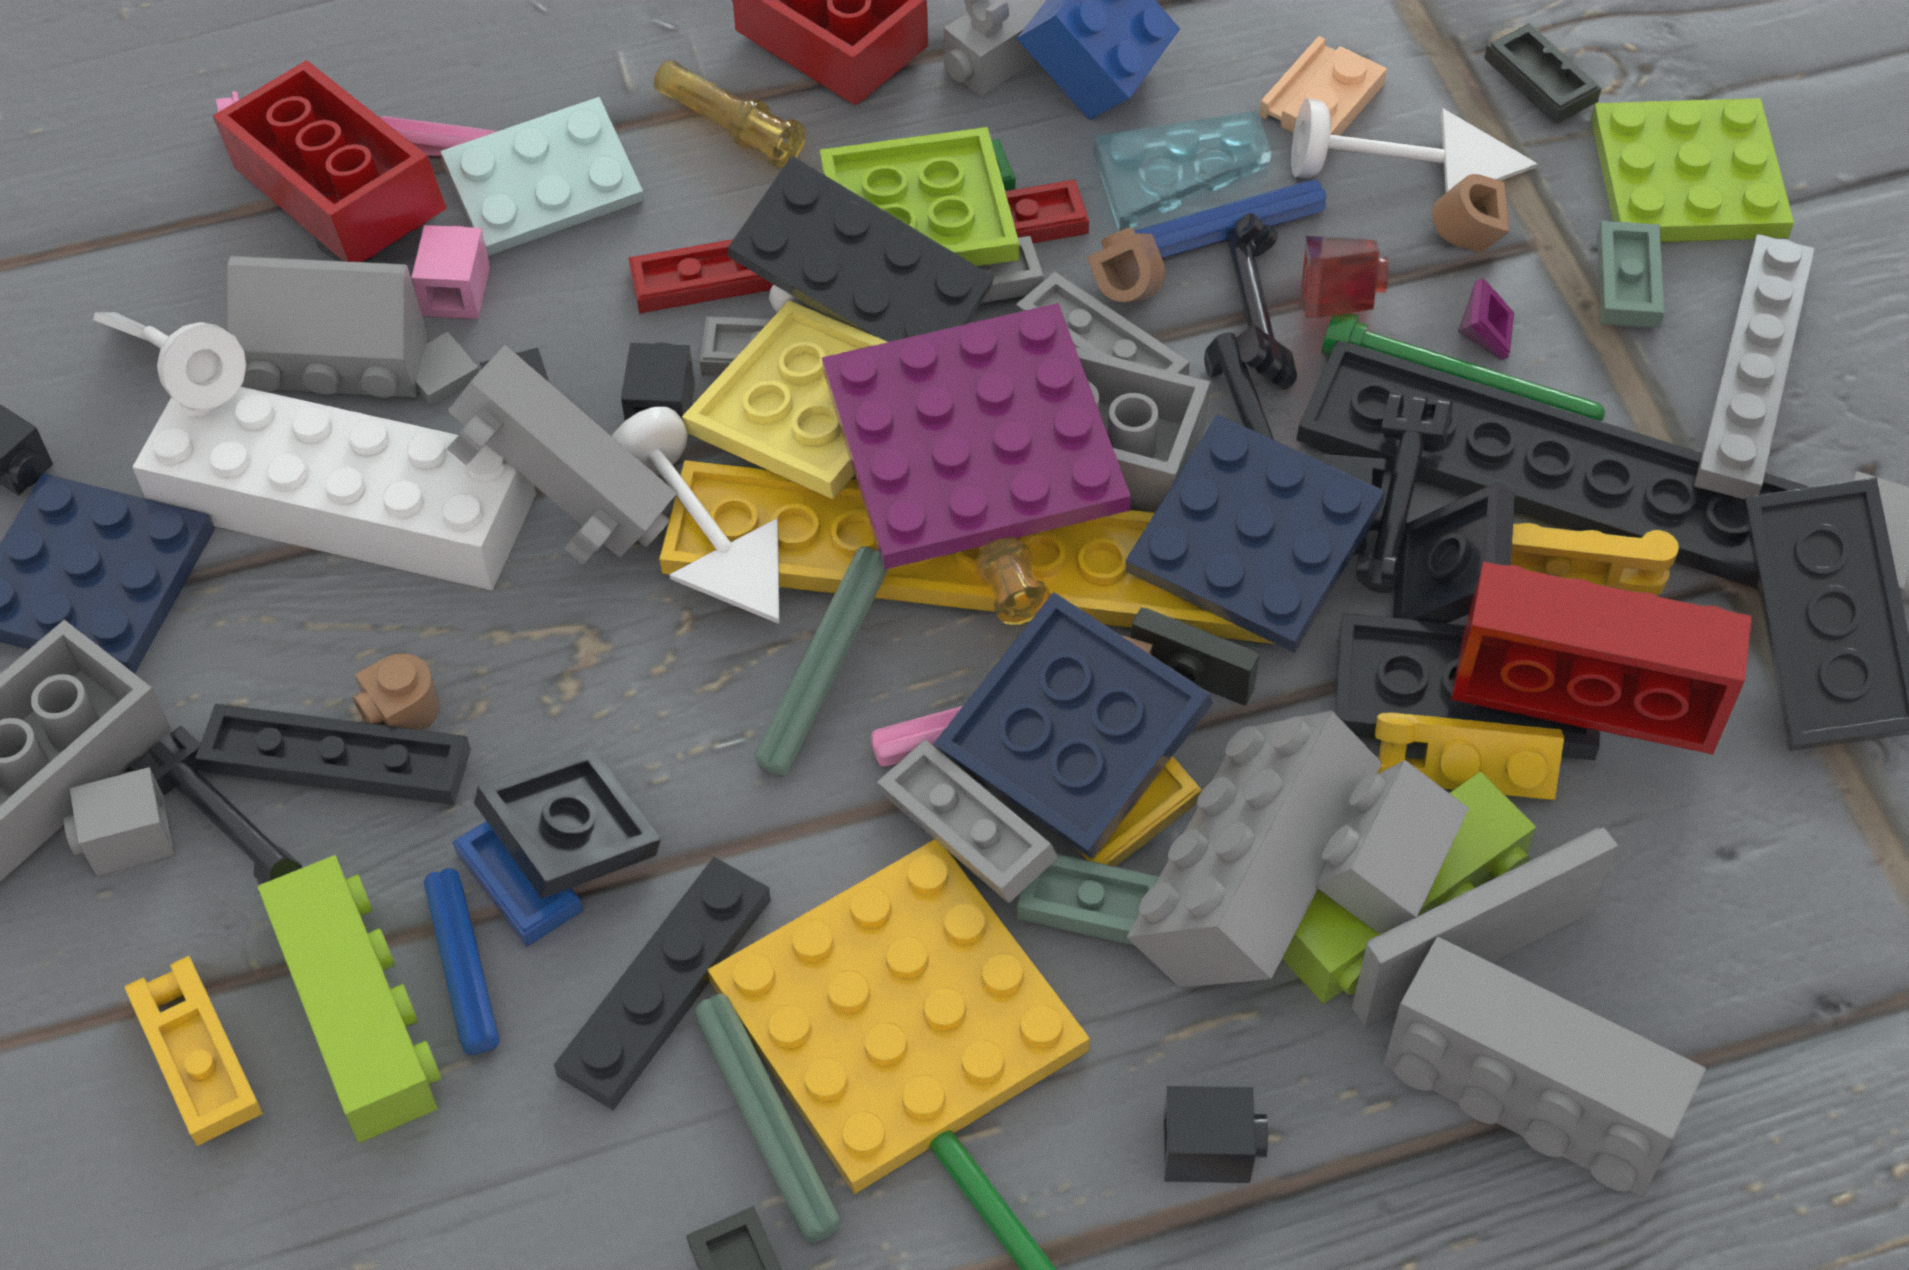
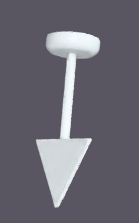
[1291,98,1538,192]
[92,312,247,410]
[612,407,779,624]

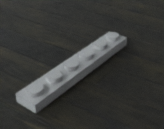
[1694,234,1815,499]

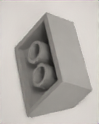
[227,256,430,398]

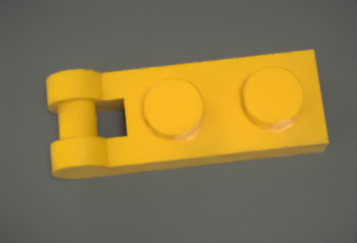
[1511,523,1679,595]
[1375,713,1564,800]
[124,956,263,1146]

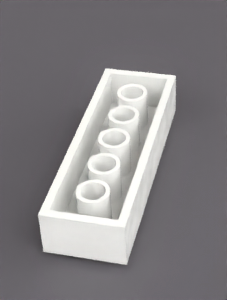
[132,386,536,591]

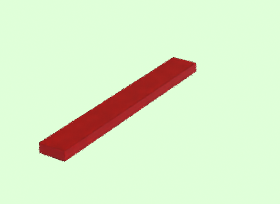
[628,179,1089,314]

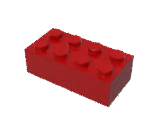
[212,60,447,262]
[1451,561,1752,755]

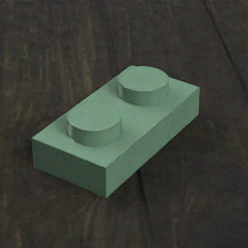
[1597,221,1665,328]
[1017,854,1159,946]

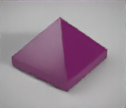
[1458,278,1514,360]

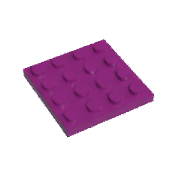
[822,303,1131,569]

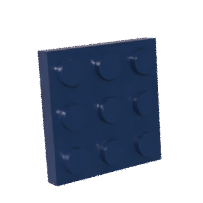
[1125,414,1385,653]
[0,473,215,674]
[934,592,1213,859]

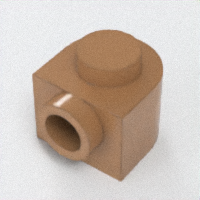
[1432,174,1509,253]
[1086,228,1165,302]
[352,653,440,730]

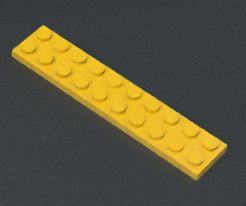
[660,460,1275,644]

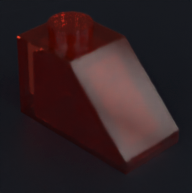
[1301,236,1389,318]

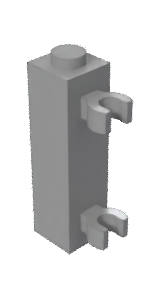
[943,0,1046,97]
[447,345,677,565]

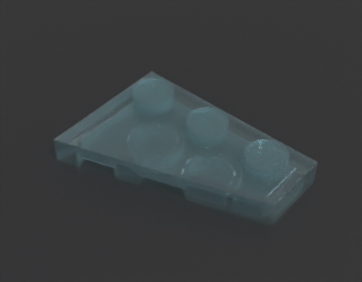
[1093,111,1271,231]

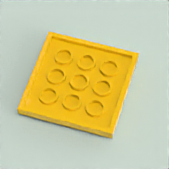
[707,839,1090,1195]

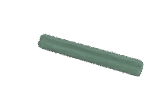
[755,546,888,777]
[695,994,840,1244]

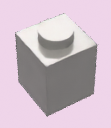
[63,767,176,876]

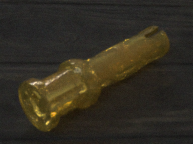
[654,60,806,169]
[976,537,1051,625]

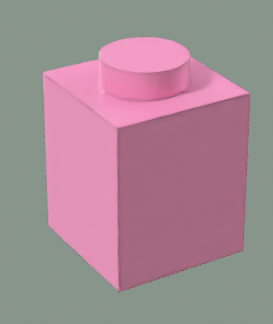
[411,225,490,319]

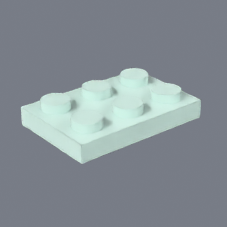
[440,97,643,256]

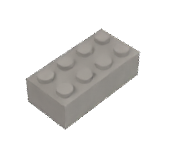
[1075,347,1210,513]
[0,620,171,882]
[1127,710,1382,988]
[1383,936,1706,1197]

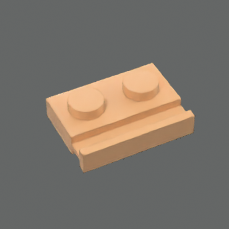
[1259,36,1387,136]

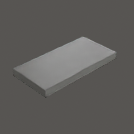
[1352,827,1618,1027]

